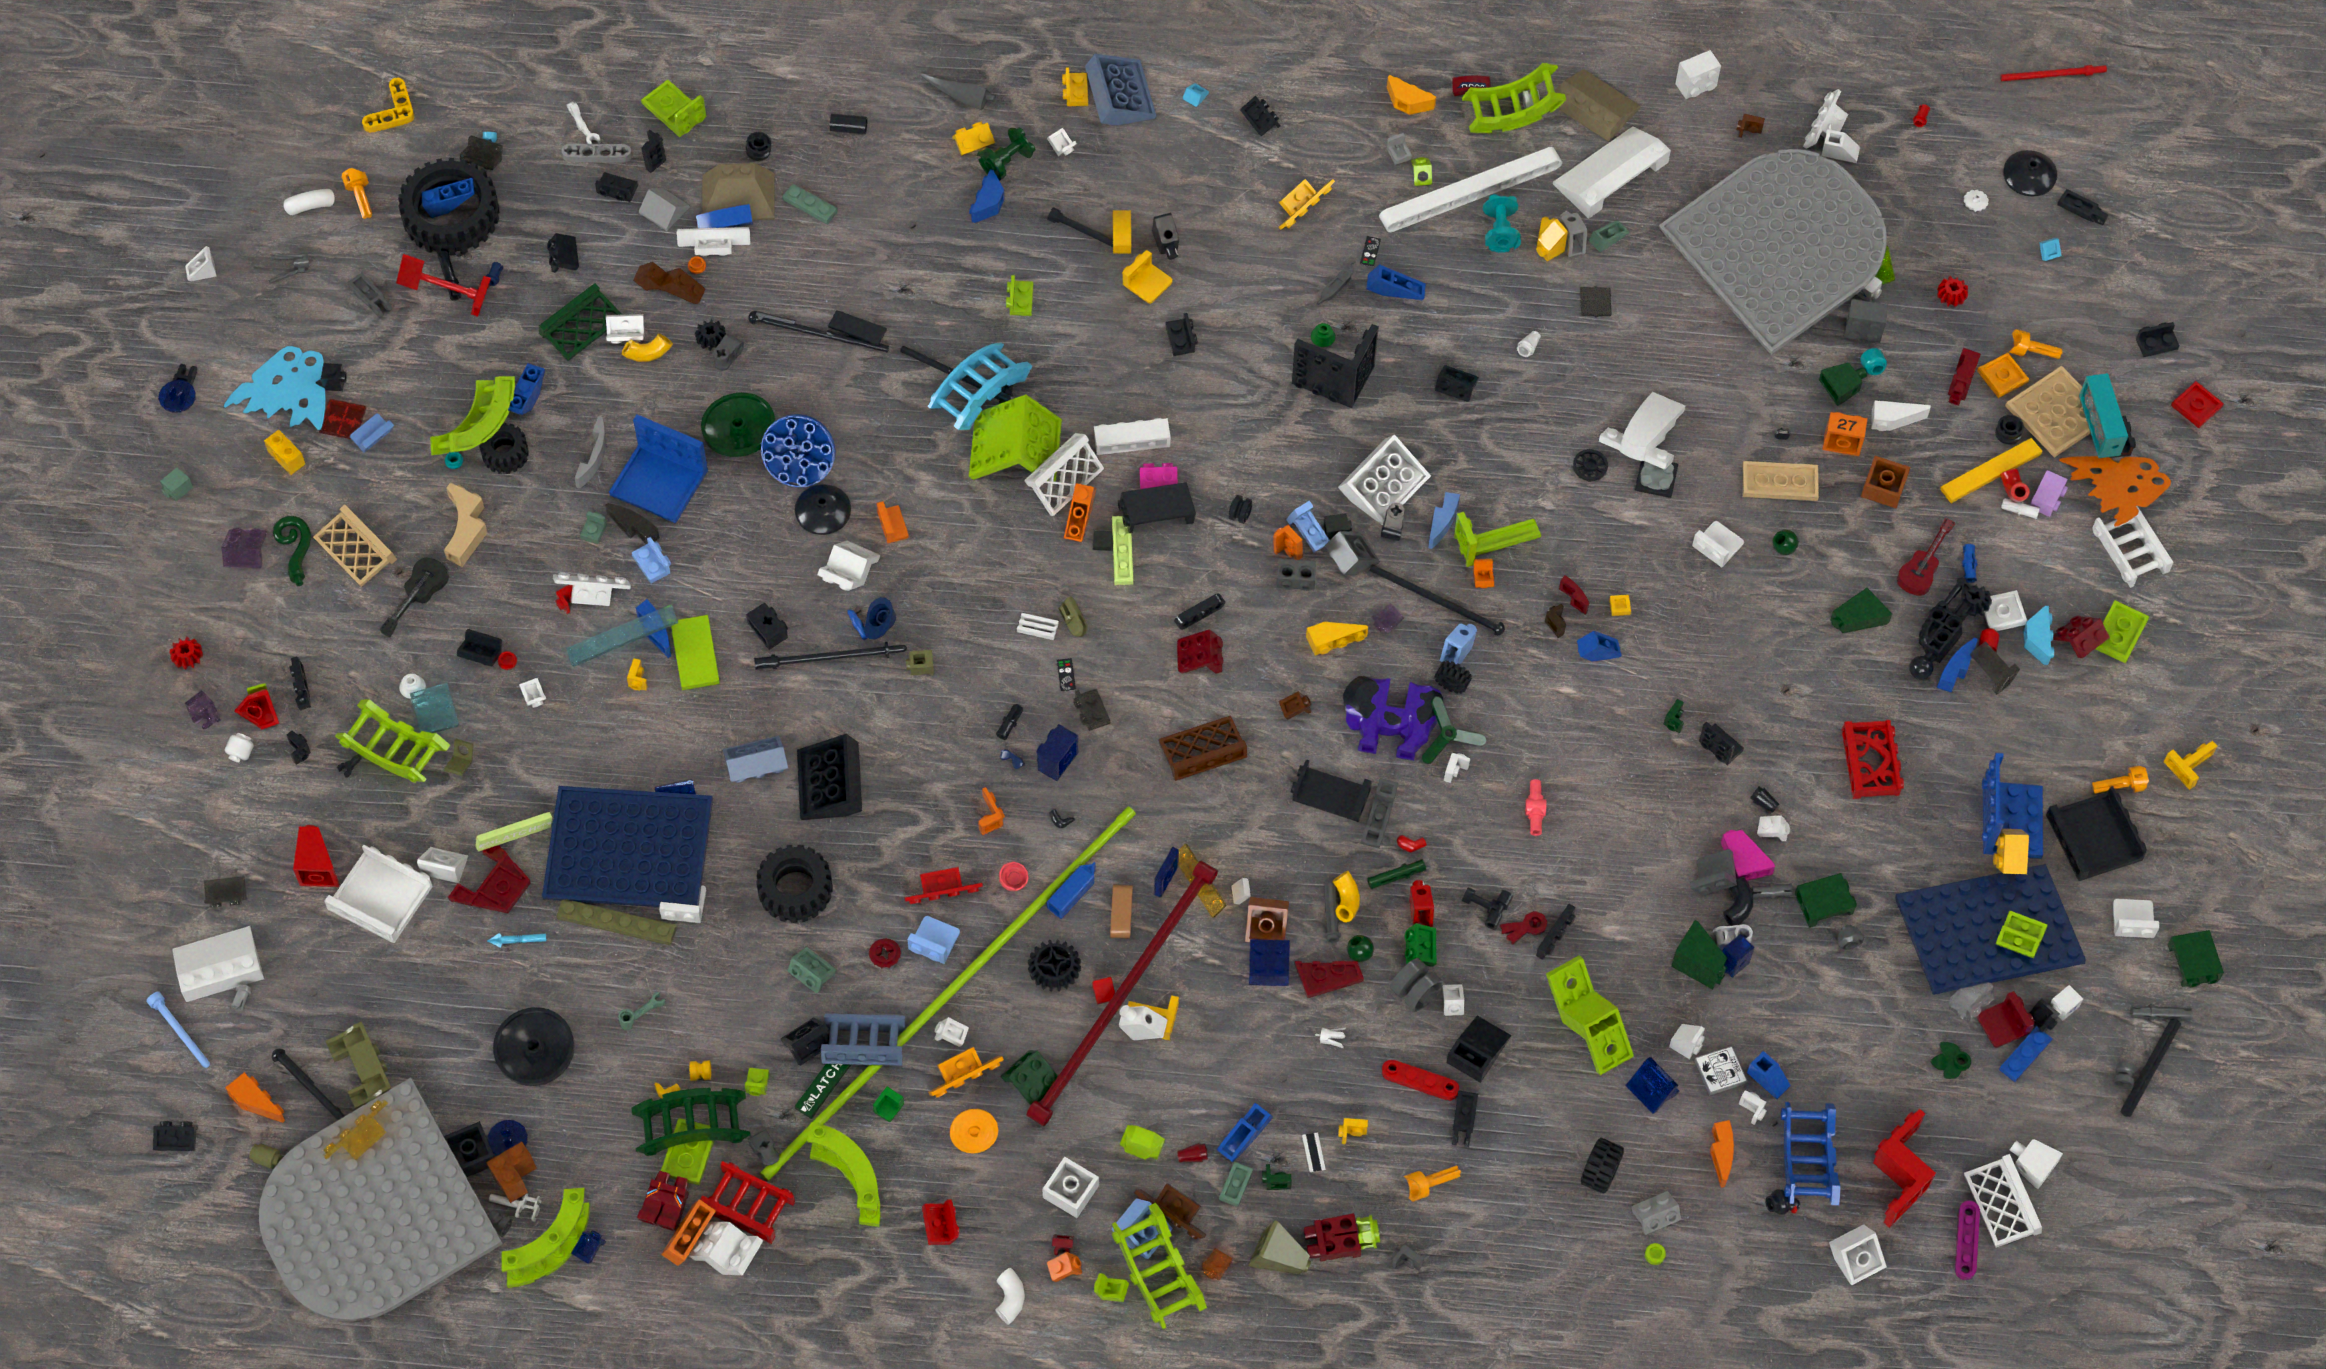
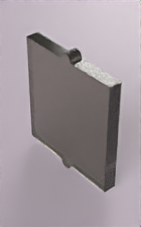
[1580,286,1612,318]

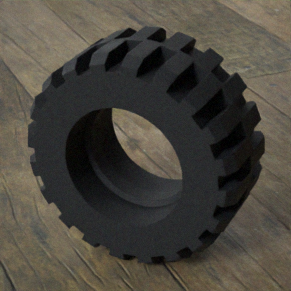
[756,845,833,923]

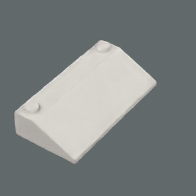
[1553,126,1671,219]

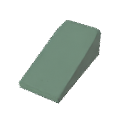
[1589,220,1629,252]

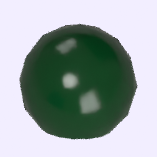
[1772,529,1799,555]
[1347,935,1375,963]

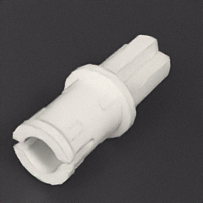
[2001,498,2040,519]

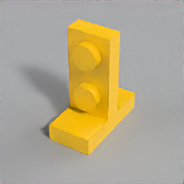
[2164,740,2218,790]
[1128,995,1179,1041]

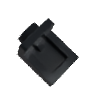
[287,730,311,765]

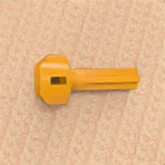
[342,168,372,219]
[2009,329,2063,359]
[2092,766,2149,794]
[1404,1165,1461,1202]

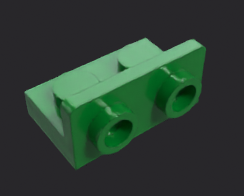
[1404,923,1437,967]

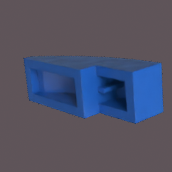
[696,204,753,228]
[636,599,671,658]
[1937,638,1978,693]
[1216,1103,1273,1162]

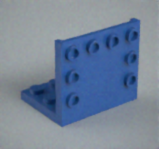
[609,414,708,523]
[1982,753,2043,859]

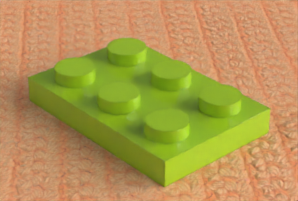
[2095,600,2150,664]
[661,1118,714,1186]

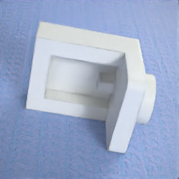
[1047,128,1077,156]
[519,678,546,708]
[1757,816,1790,841]
[1739,1090,1767,1125]

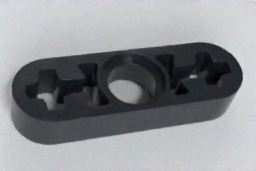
[1174,593,1226,630]

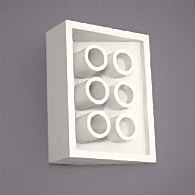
[1338,435,1431,525]
[172,926,264,1002]

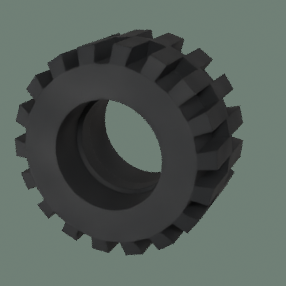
[479,423,529,474]
[1581,1137,1624,1194]

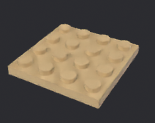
[2005,366,2091,458]

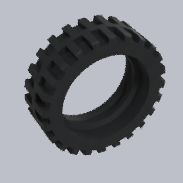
[398,158,500,256]

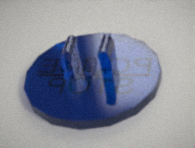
[158,380,196,413]
[487,1120,528,1156]

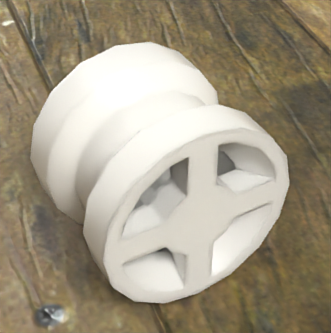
[1523,89,1540,109]

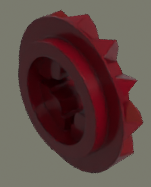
[869,938,901,969]

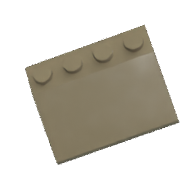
[1555,69,1641,142]

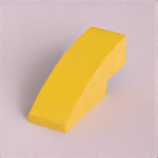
[1113,210,1131,254]

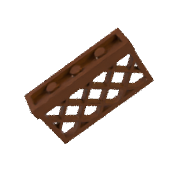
[1159,715,1248,781]

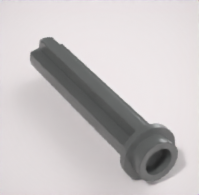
[1324,882,1341,943]

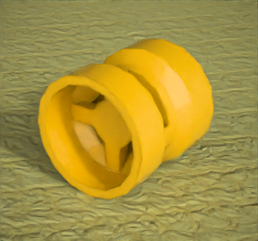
[689,1060,711,1081]

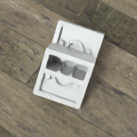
[817,541,880,591]
[689,1222,763,1275]

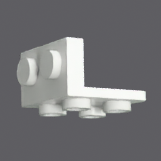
[1692,521,1744,567]
[659,885,706,923]
[2113,899,2159,938]

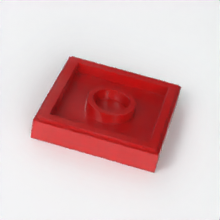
[2171,381,2224,428]

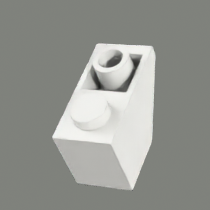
[1821,129,1860,163]
[1669,1024,1705,1059]

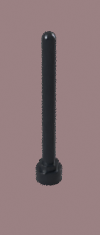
[1047,207,1113,247]

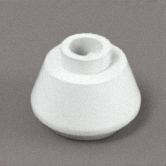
[399,674,426,699]

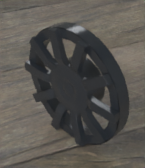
[1573,449,1608,482]

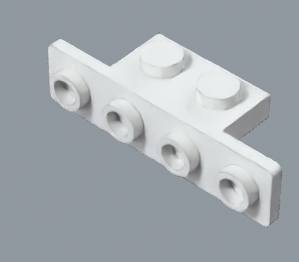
[1803,89,1848,149]
[677,227,750,256]
[553,572,631,606]

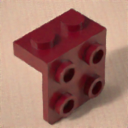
[2053,615,2110,658]
[1177,629,1224,674]
[1977,991,2034,1048]

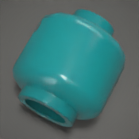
[1860,348,1887,375]

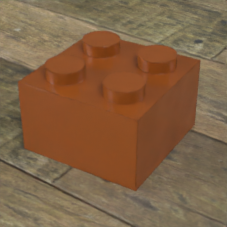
[1861,456,1911,509]

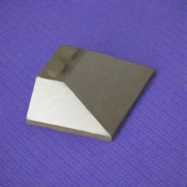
[702,163,775,220]

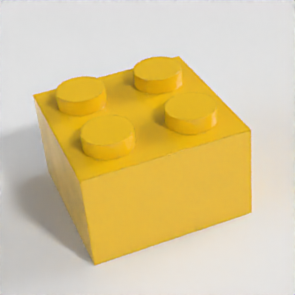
[1993,829,2029,874]

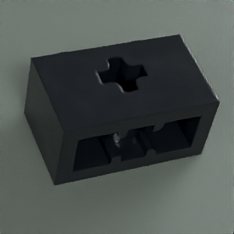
[746,602,788,650]

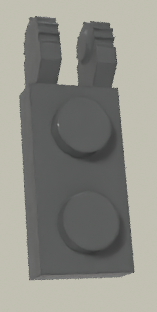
[347,272,392,318]

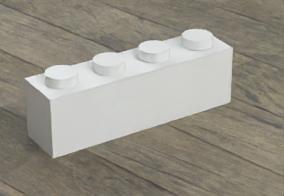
[1094,418,1171,455]

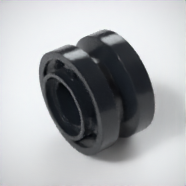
[746,132,772,161]
[1995,415,2024,445]
[1229,495,1252,524]

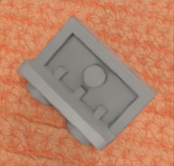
[1631,1191,1681,1235]

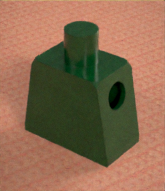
[1819,363,1867,406]

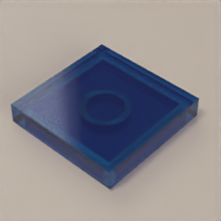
[1154,847,1179,898]

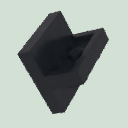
[780,1017,829,1066]

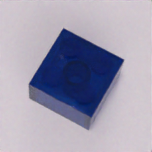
[1036,724,1079,781]
[1249,939,1290,986]

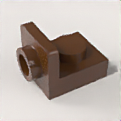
[1736,114,1765,138]
[1278,691,1312,720]

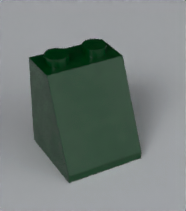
[1671,920,1728,990]

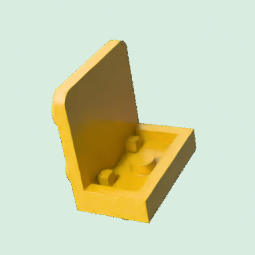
[1122,250,1173,304]

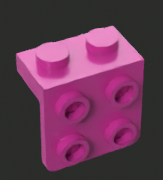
[1139,463,1178,489]

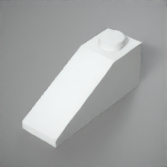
[1871,401,1930,431]

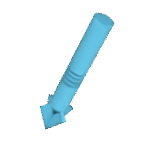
[487,933,546,948]

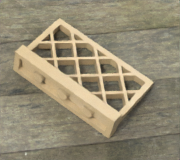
[313,504,397,587]

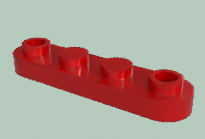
[1382,1060,1459,1101]

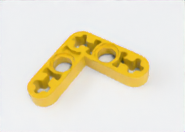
[362,78,414,133]

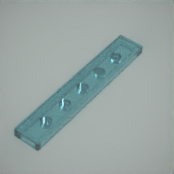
[566,604,678,667]

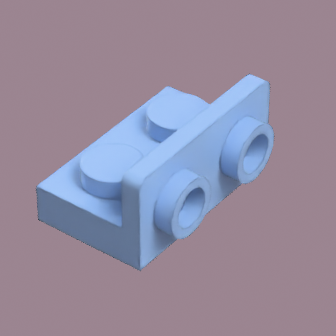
[631,537,671,584]

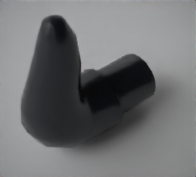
[1049,809,1075,828]

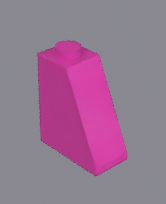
[1721,830,1775,881]

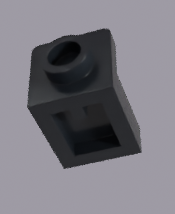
[2029,999,2060,1033]

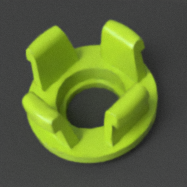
[1356,1215,1380,1250]

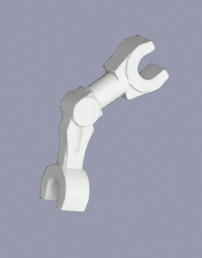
[567,101,601,144]

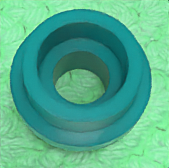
[445,452,464,469]

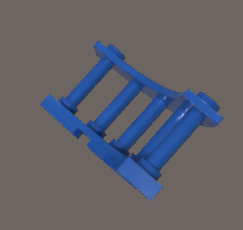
[1781,1102,1840,1205]

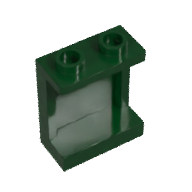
[1795,873,1857,928]
[2167,930,2224,988]

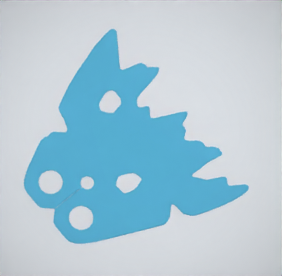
[224,346,326,430]

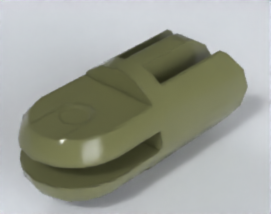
[1058,596,1088,637]

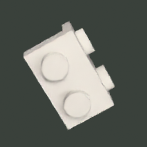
[606,314,645,344]

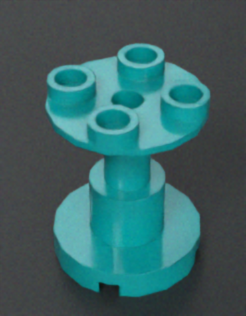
[1483,194,1521,253]

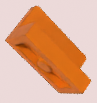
[876,501,909,544]

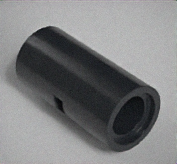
[830,113,868,135]

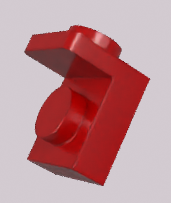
[555,585,573,614]

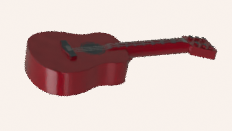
[1897,518,1956,596]

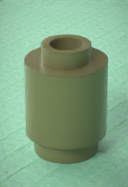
[249,1144,282,1169]

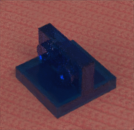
[1625,1057,1680,1114]

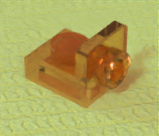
[1202,1248,1233,1281]

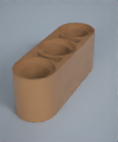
[1110,884,1133,939]

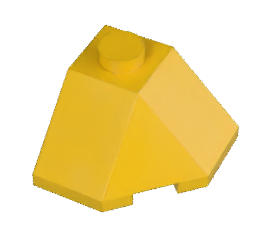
[1536,216,1568,261]

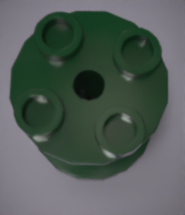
[977,127,1036,181]

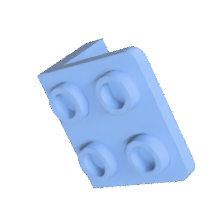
[907,916,960,964]

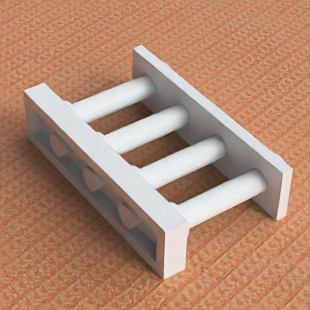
[2093,506,2174,588]

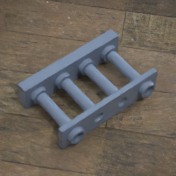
[821,1013,905,1066]

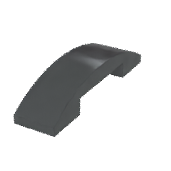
[1360,778,1399,848]

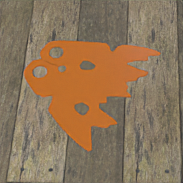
[2059,456,2171,527]

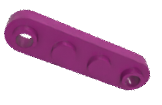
[1955,1201,1980,1280]

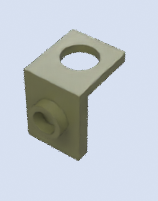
[444,739,474,776]

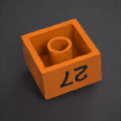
[1822,412,1868,456]

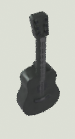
[380,557,449,637]

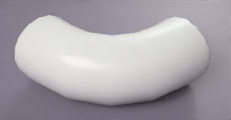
[284,189,335,215]
[995,1268,1025,1325]

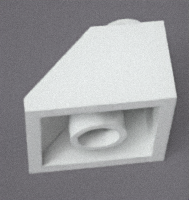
[1829,1224,1887,1285]

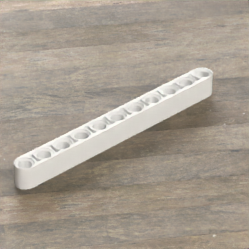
[1379,147,1562,232]

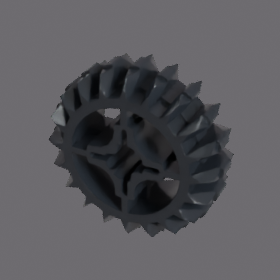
[1028,939,1081,992]

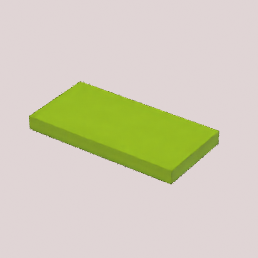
[670,615,720,690]

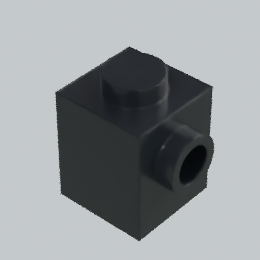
[321,363,347,392]

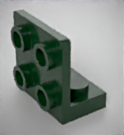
[1000,1050,1058,1106]

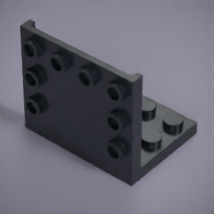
[1292,324,1379,408]

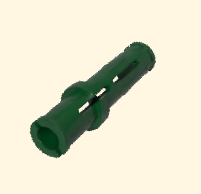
[1367,859,1426,890]

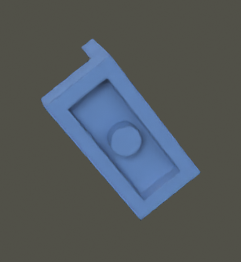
[350,413,394,453]

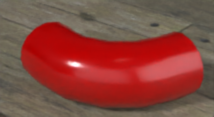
[2000,469,2030,503]

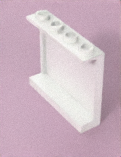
[325,845,433,943]

